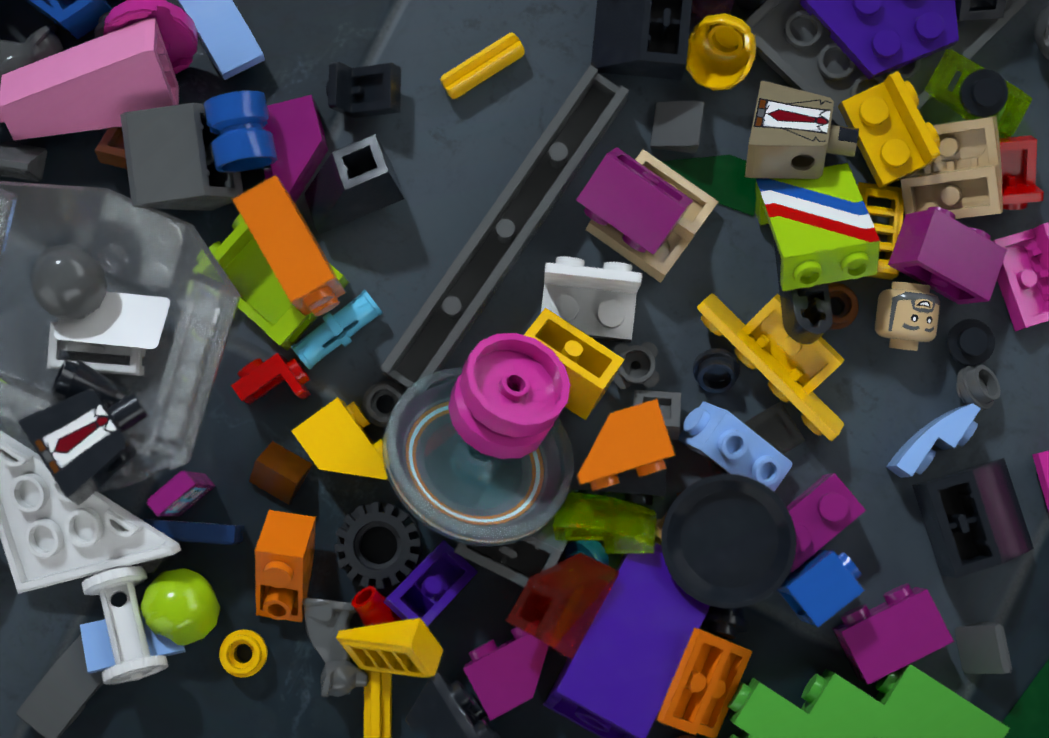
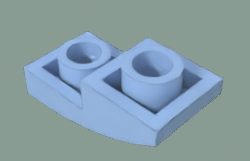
[178,0,265,80]
[886,403,981,478]

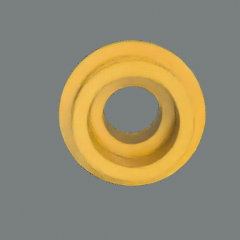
[219,629,268,678]

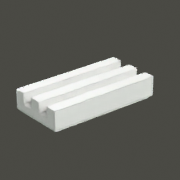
[47,322,146,376]

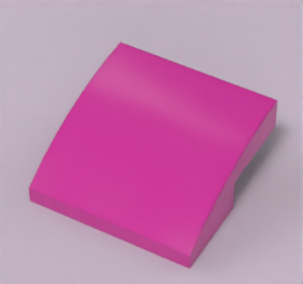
[993,222,1049,332]

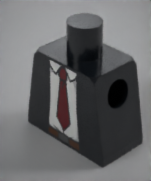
[17,389,149,505]

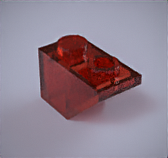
[506,552,620,659]

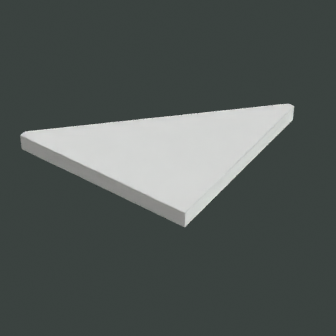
[0,430,181,594]

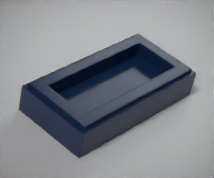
[141,519,244,545]

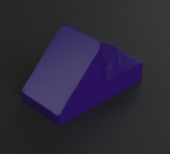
[384,540,478,627]

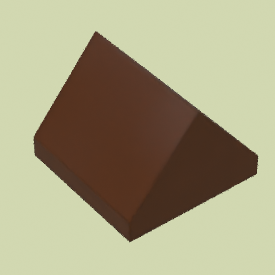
[249,441,313,505]

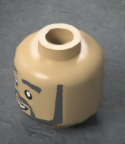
[875,282,940,351]

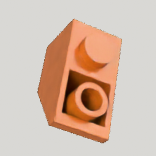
[576,399,675,492]
[255,510,316,623]

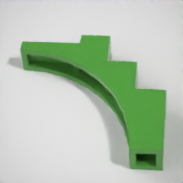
[727,664,1010,738]

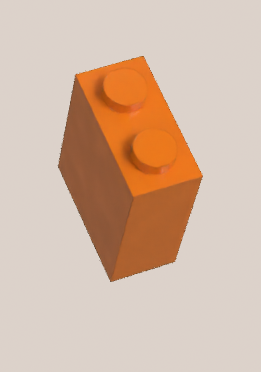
[232,175,346,317]

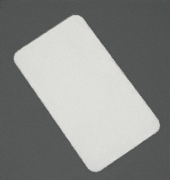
[54,292,170,349]

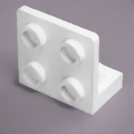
[541,257,642,342]

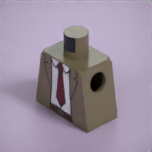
[745,81,859,179]

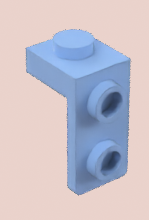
[678,401,792,492]

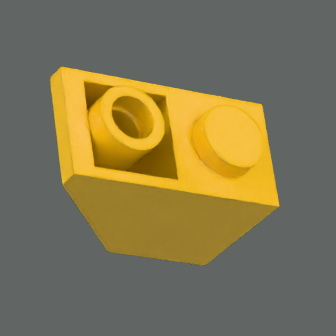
[292,397,389,481]

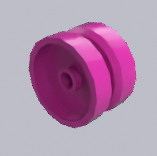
[448,333,570,459]

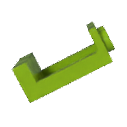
[197,214,349,351]

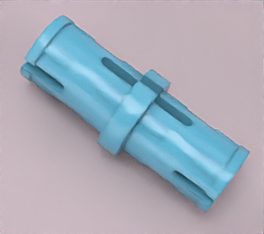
[291,289,383,370]

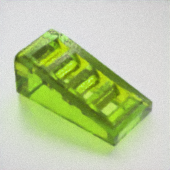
[924,49,1032,138]

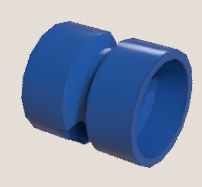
[204,90,278,172]

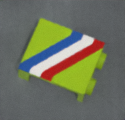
[756,163,880,291]

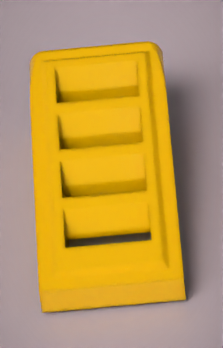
[857,182,904,280]
[336,618,443,677]

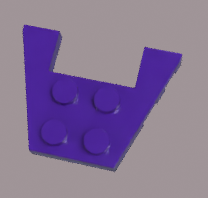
[799,0,959,80]

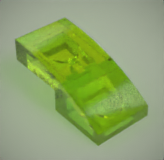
[553,493,657,554]

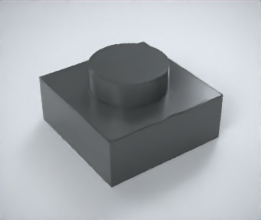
[633,389,681,440]

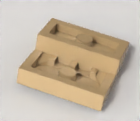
[900,115,1003,219]
[586,149,718,283]

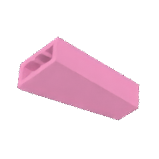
[0,18,179,141]

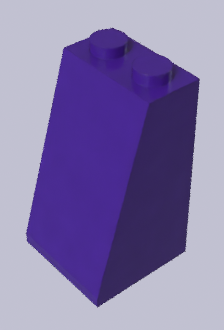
[543,539,711,738]

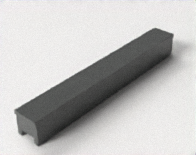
[380,65,629,395]

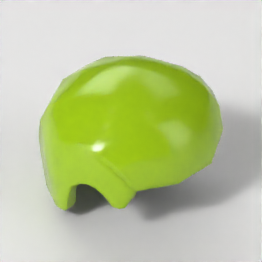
[140,568,220,645]

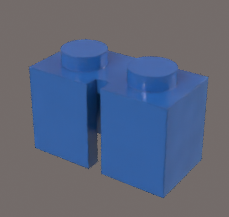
[777,549,865,627]

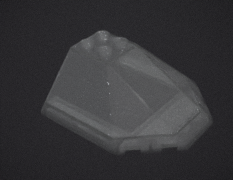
[0,181,241,493]

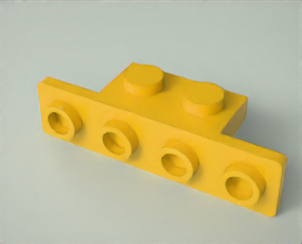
[697,293,845,441]

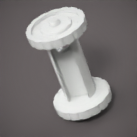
[82,566,168,684]

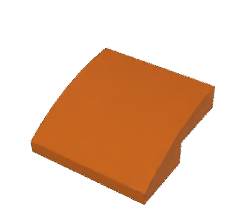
[656,628,753,738]

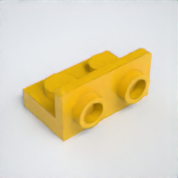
[838,71,941,189]

